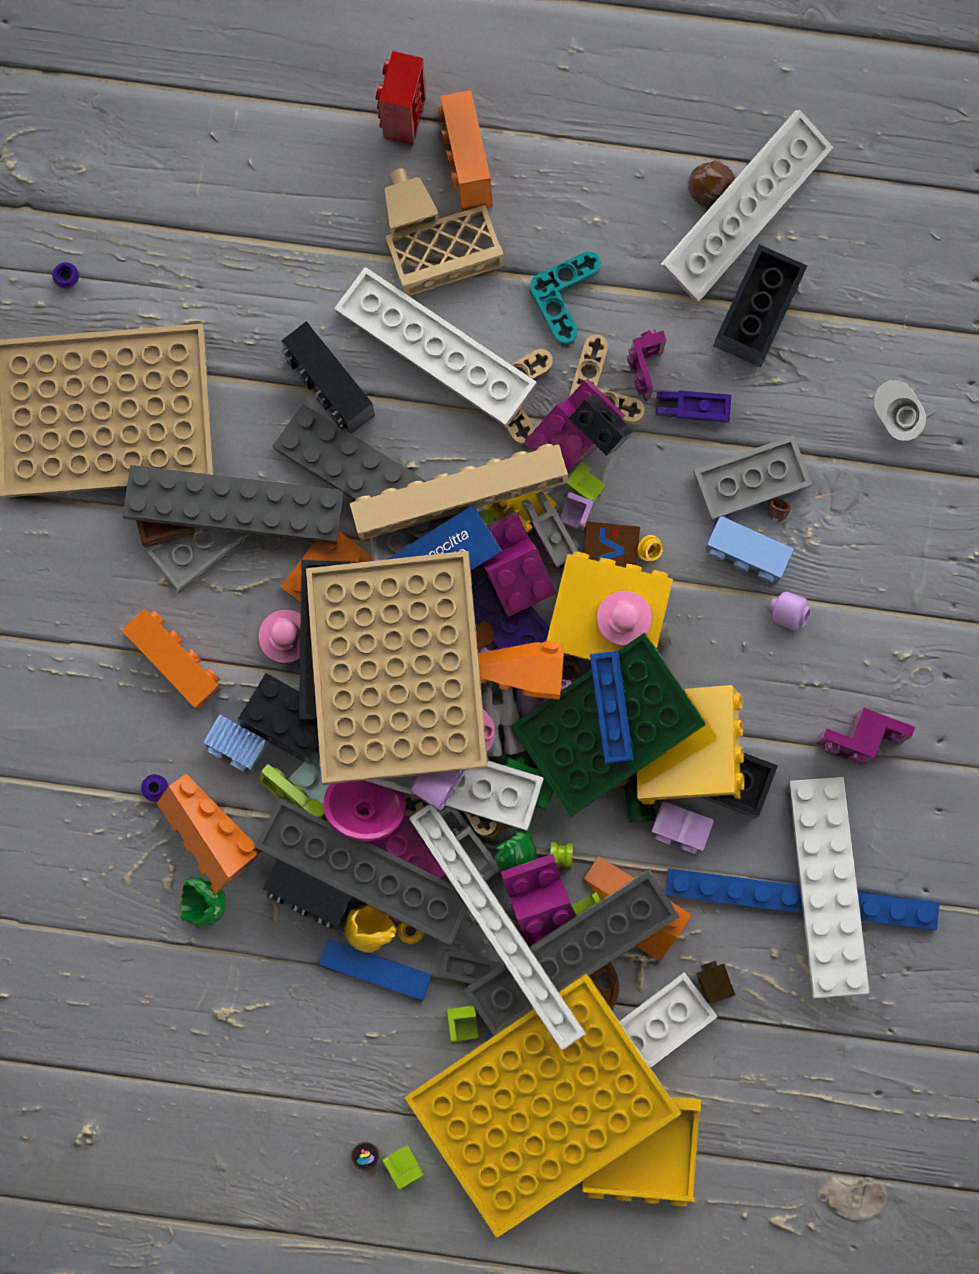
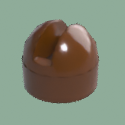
[768,499,791,522]

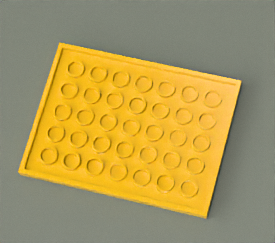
[404,973,681,1238]

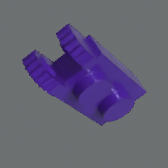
[655,390,732,423]

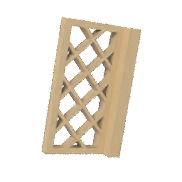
[385,205,505,296]

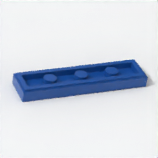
[590,650,634,764]
[319,939,432,1000]

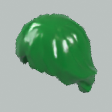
[495,828,537,871]
[181,876,226,928]

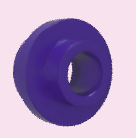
[52,262,79,289]
[141,774,169,802]

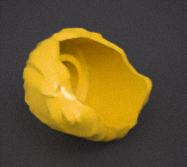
[344,903,398,953]

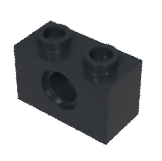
[568,394,634,456]

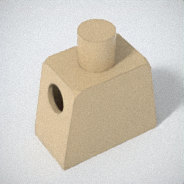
[384,168,439,234]

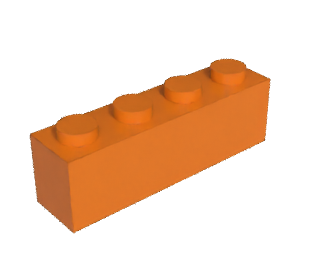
[121,608,221,710]

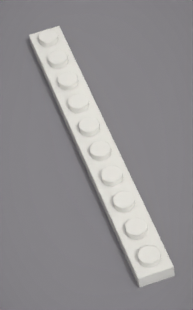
[409,804,586,1050]

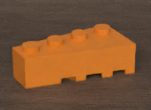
[437,90,493,212]
[156,774,261,895]

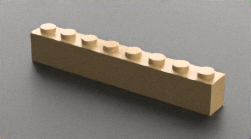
[350,444,569,541]

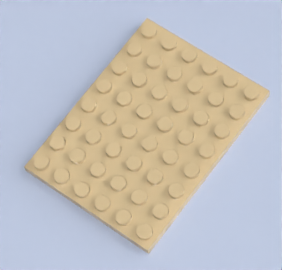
[0,324,214,498]
[306,551,488,785]

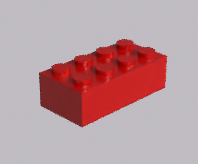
[376,51,426,145]

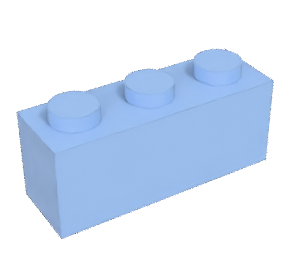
[705,516,794,583]

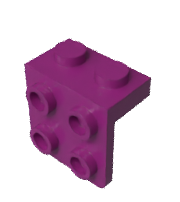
[627,329,667,400]

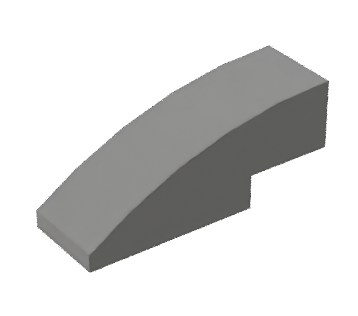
[437,806,501,881]

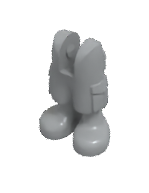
[481,681,526,756]

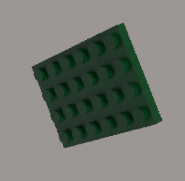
[511,633,707,817]

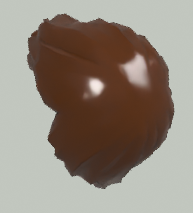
[688,161,735,209]

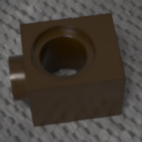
[696,960,736,1004]

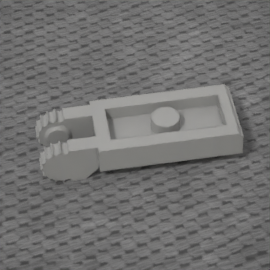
[522,491,578,568]

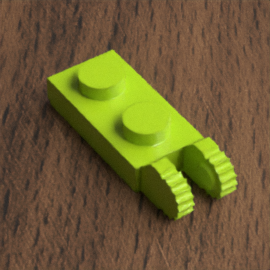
[258,764,325,819]

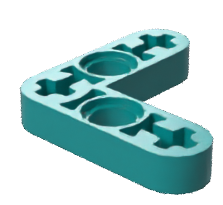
[530,251,601,346]

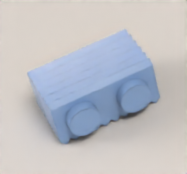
[203,714,268,772]

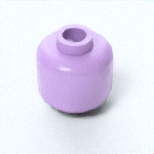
[769,592,811,630]

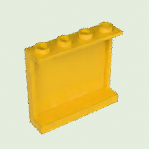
[547,552,673,662]
[637,685,744,804]
[582,1096,701,1206]

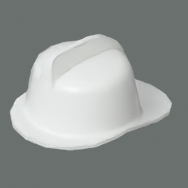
[874,380,926,441]

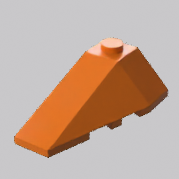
[478,641,564,700]
[584,856,692,962]

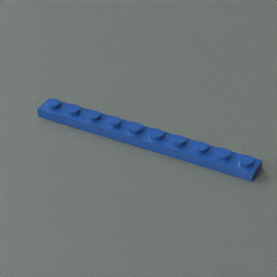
[665,868,940,930]

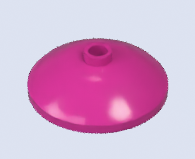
[324,781,406,842]

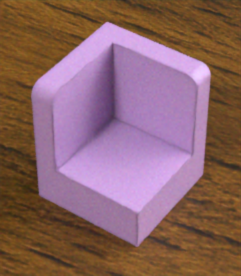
[560,492,594,532]

